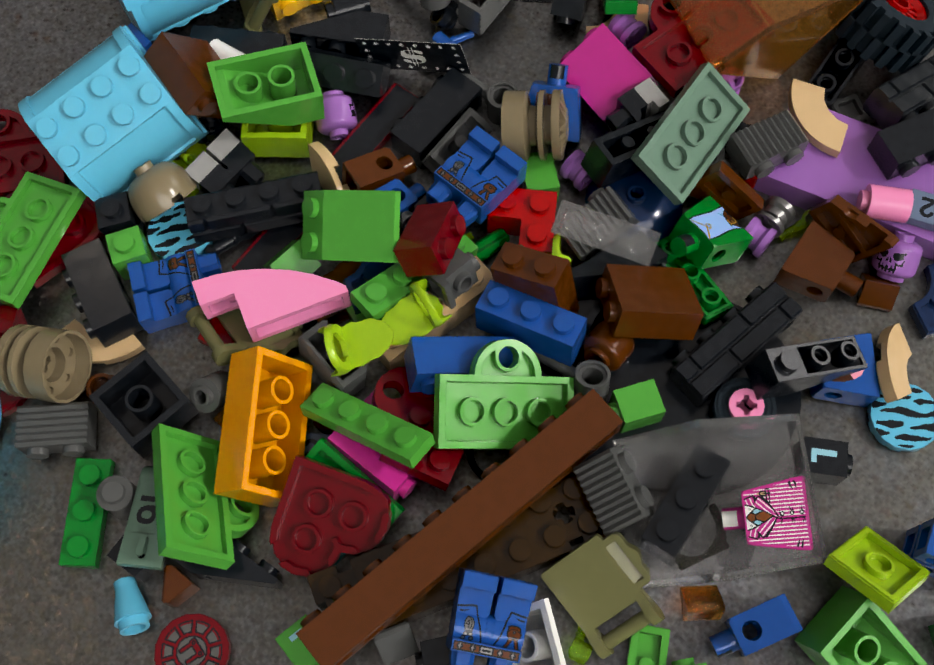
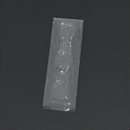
[551,199,661,266]

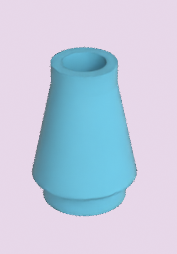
[113,576,152,636]

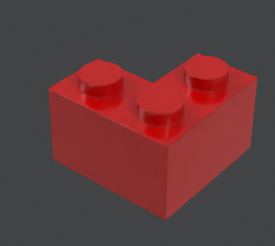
[487,188,557,255]

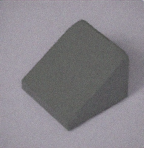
[373,621,419,665]

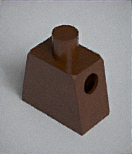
[342,147,417,190]
[773,220,864,302]

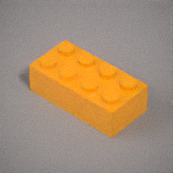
[213,346,313,508]

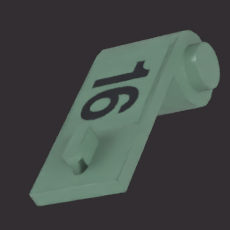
[116,466,166,571]

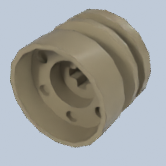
[501,89,569,161]
[0,324,92,404]

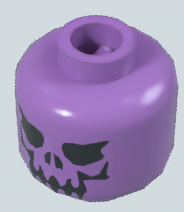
[315,90,358,140]
[871,230,923,283]

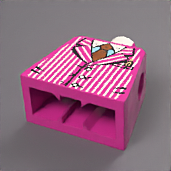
[721,476,814,550]

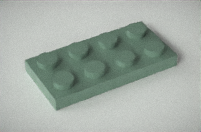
[631,62,750,205]

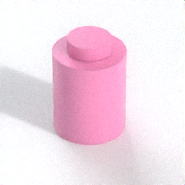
[856,184,914,223]

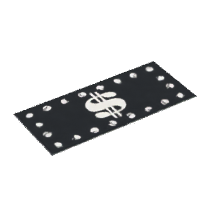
[354,38,471,74]

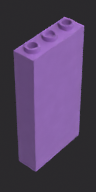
[753,107,934,261]

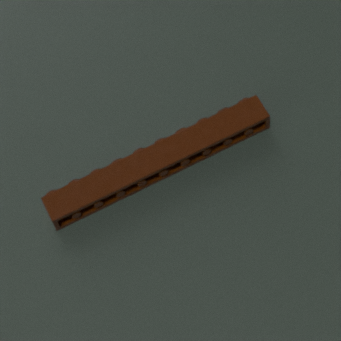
[296,389,623,665]

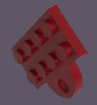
[632,0,775,98]
[0,109,69,197]
[372,367,465,491]

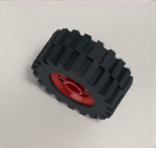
[825,0,934,73]

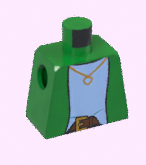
[669,196,754,269]

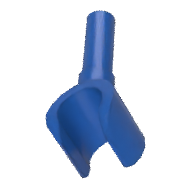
[432,30,475,44]

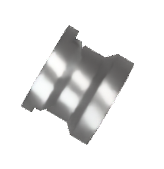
[753,196,796,238]

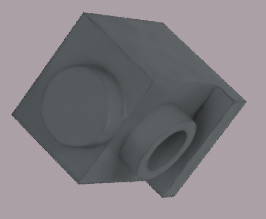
[424,248,480,309]

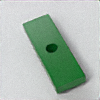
[655,236,734,326]

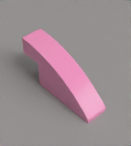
[192,268,352,343]

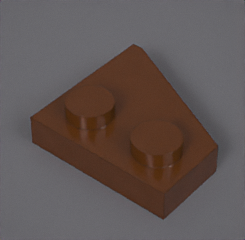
[689,161,765,221]
[809,195,900,263]

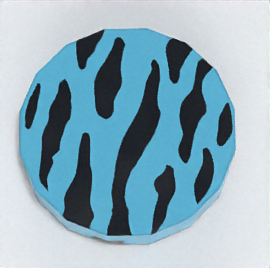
[147,201,213,259]
[867,384,934,452]

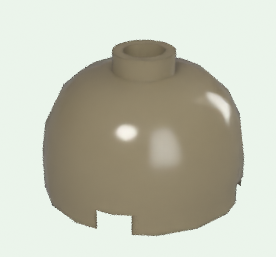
[127,160,197,223]

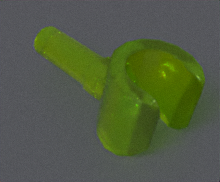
[778,207,813,241]
[568,626,593,665]

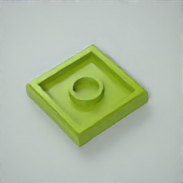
[824,526,931,614]

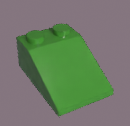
[207,42,325,126]
[301,190,401,263]
[794,586,928,665]

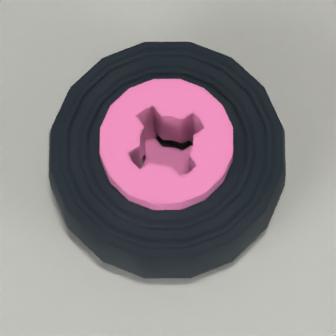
[711,377,777,442]

